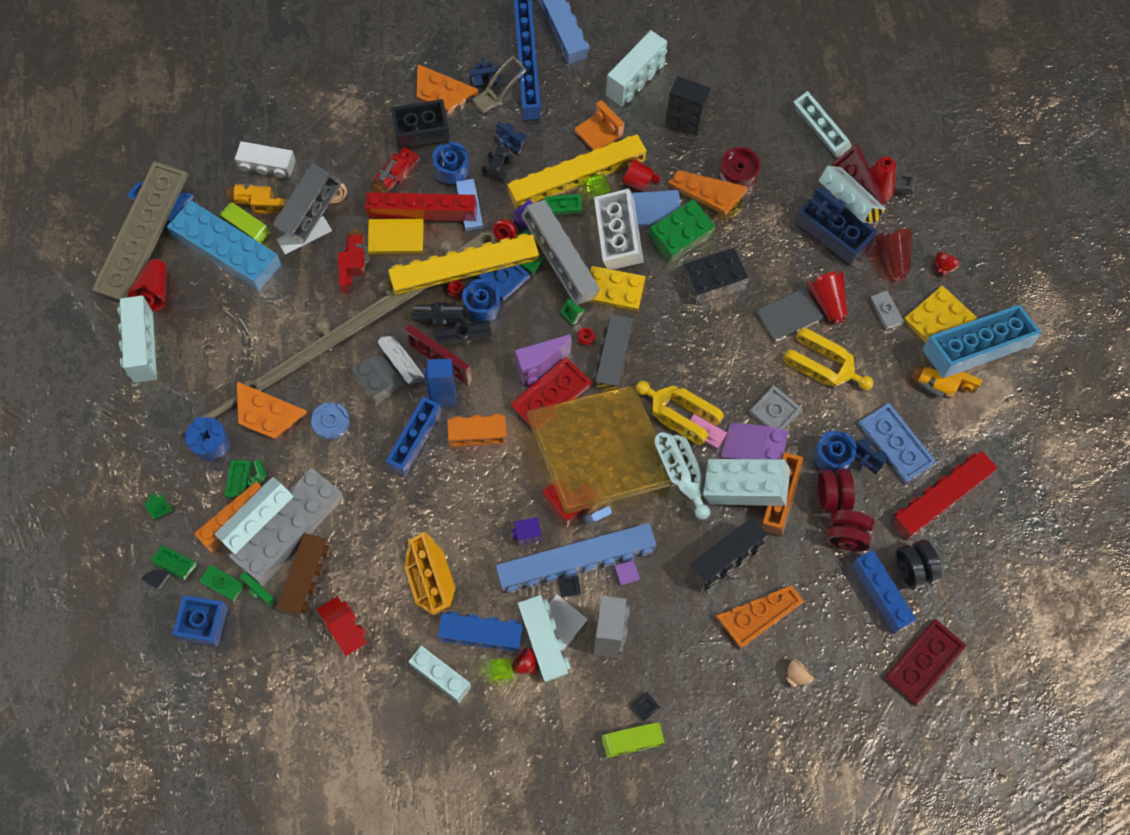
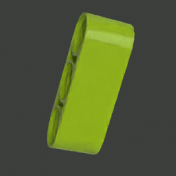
[218,202,271,244]
[601,722,665,757]

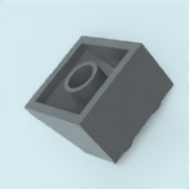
[352,355,407,405]

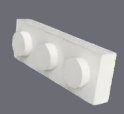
[378,336,424,384]

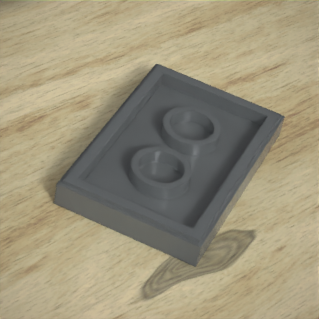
[756,288,824,343]

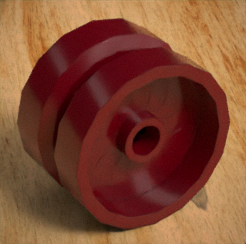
[718,147,761,192]
[817,468,855,513]
[826,510,875,552]

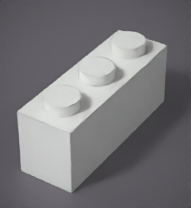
[235,141,295,178]

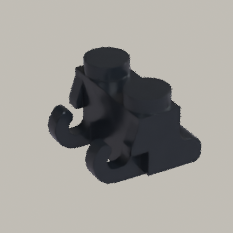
[481,146,514,182]

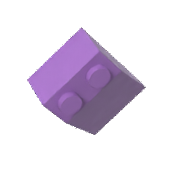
[515,334,571,385]
[721,423,789,460]

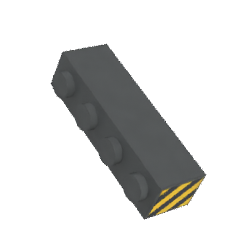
[593,314,633,393]

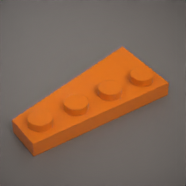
[668,170,747,216]
[716,585,804,650]

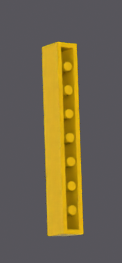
[508,134,647,210]
[388,234,539,296]

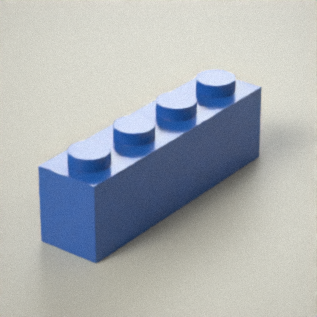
[424,359,456,407]
[385,396,442,477]
[851,550,917,634]
[438,611,523,653]

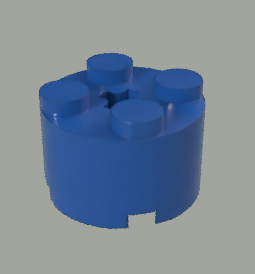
[432,142,469,185]
[462,279,501,322]
[185,417,230,462]
[813,430,857,474]

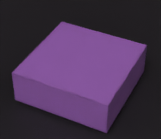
[614,560,640,586]

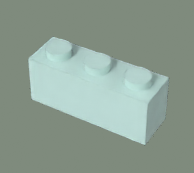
[409,645,471,704]

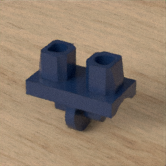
[469,57,501,88]
[494,122,527,154]
[809,187,845,222]
[855,438,887,474]

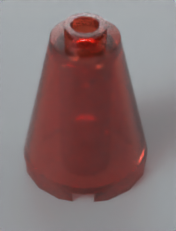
[876,229,913,282]

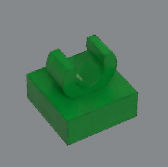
[560,298,585,325]
[144,492,172,520]

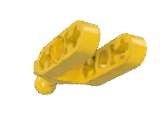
[783,328,874,390]
[635,380,724,445]

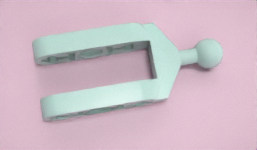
[655,432,711,520]

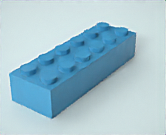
[167,200,281,292]
[922,304,1042,378]

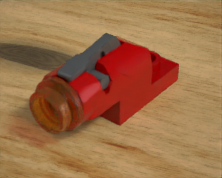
[371,147,419,193]
[338,229,370,294]

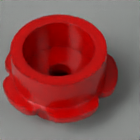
[447,280,465,298]
[577,327,595,345]

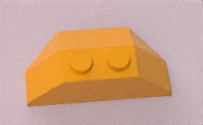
[404,532,456,615]

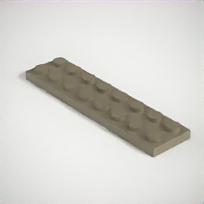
[92,161,188,301]

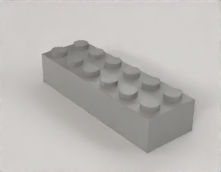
[229,468,344,587]

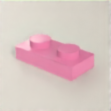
[691,414,727,450]

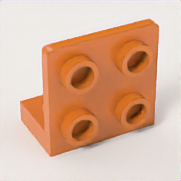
[575,100,624,150]

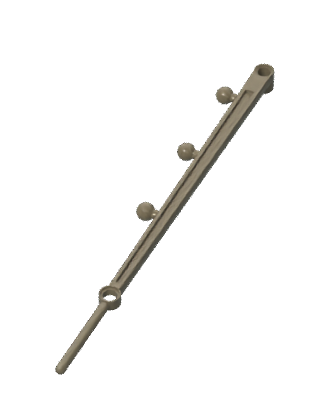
[179,231,495,437]

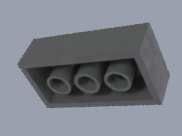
[273,162,343,243]

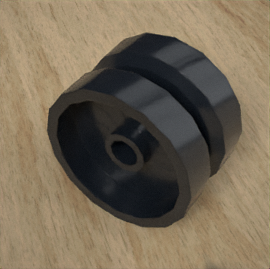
[895,539,942,590]

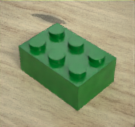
[648,199,716,264]

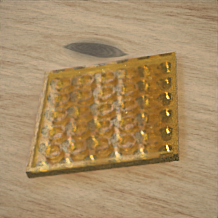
[527,385,675,514]

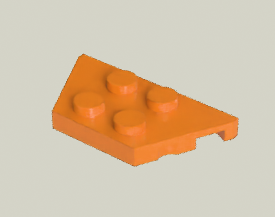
[417,65,478,113]
[237,382,307,440]

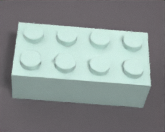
[606,30,667,106]
[118,296,157,383]
[703,459,790,506]

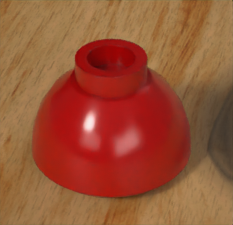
[492,219,517,241]
[935,252,961,276]
[512,647,539,675]

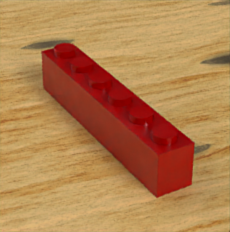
[365,192,478,221]
[891,451,998,541]

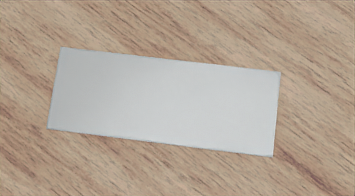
[277,216,332,254]

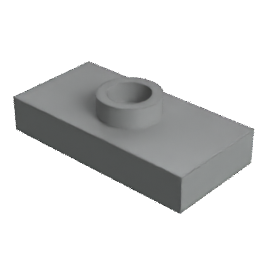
[869,291,904,330]

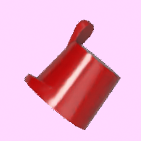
[621,157,660,192]

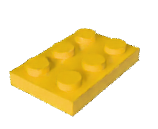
[587,266,646,312]

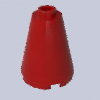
[870,156,896,201]
[127,259,167,312]
[807,270,848,324]

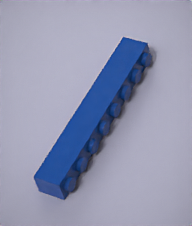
[514,0,540,120]

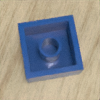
[172,595,228,647]

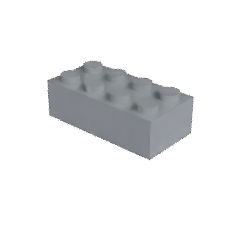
[593,596,630,658]

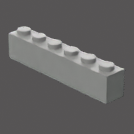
[521,200,600,305]

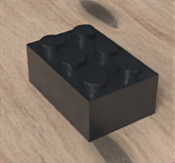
[665,76,711,135]
[391,99,450,149]
[681,247,749,305]

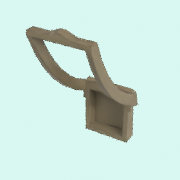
[473,56,526,113]

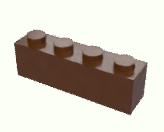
[276,533,331,619]

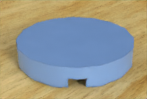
[311,402,350,440]

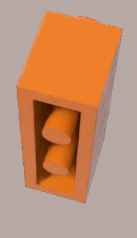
[447,414,507,447]

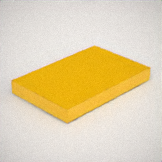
[368,219,424,255]

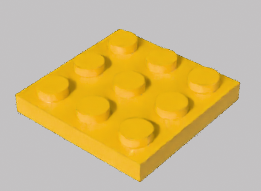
[904,285,978,343]

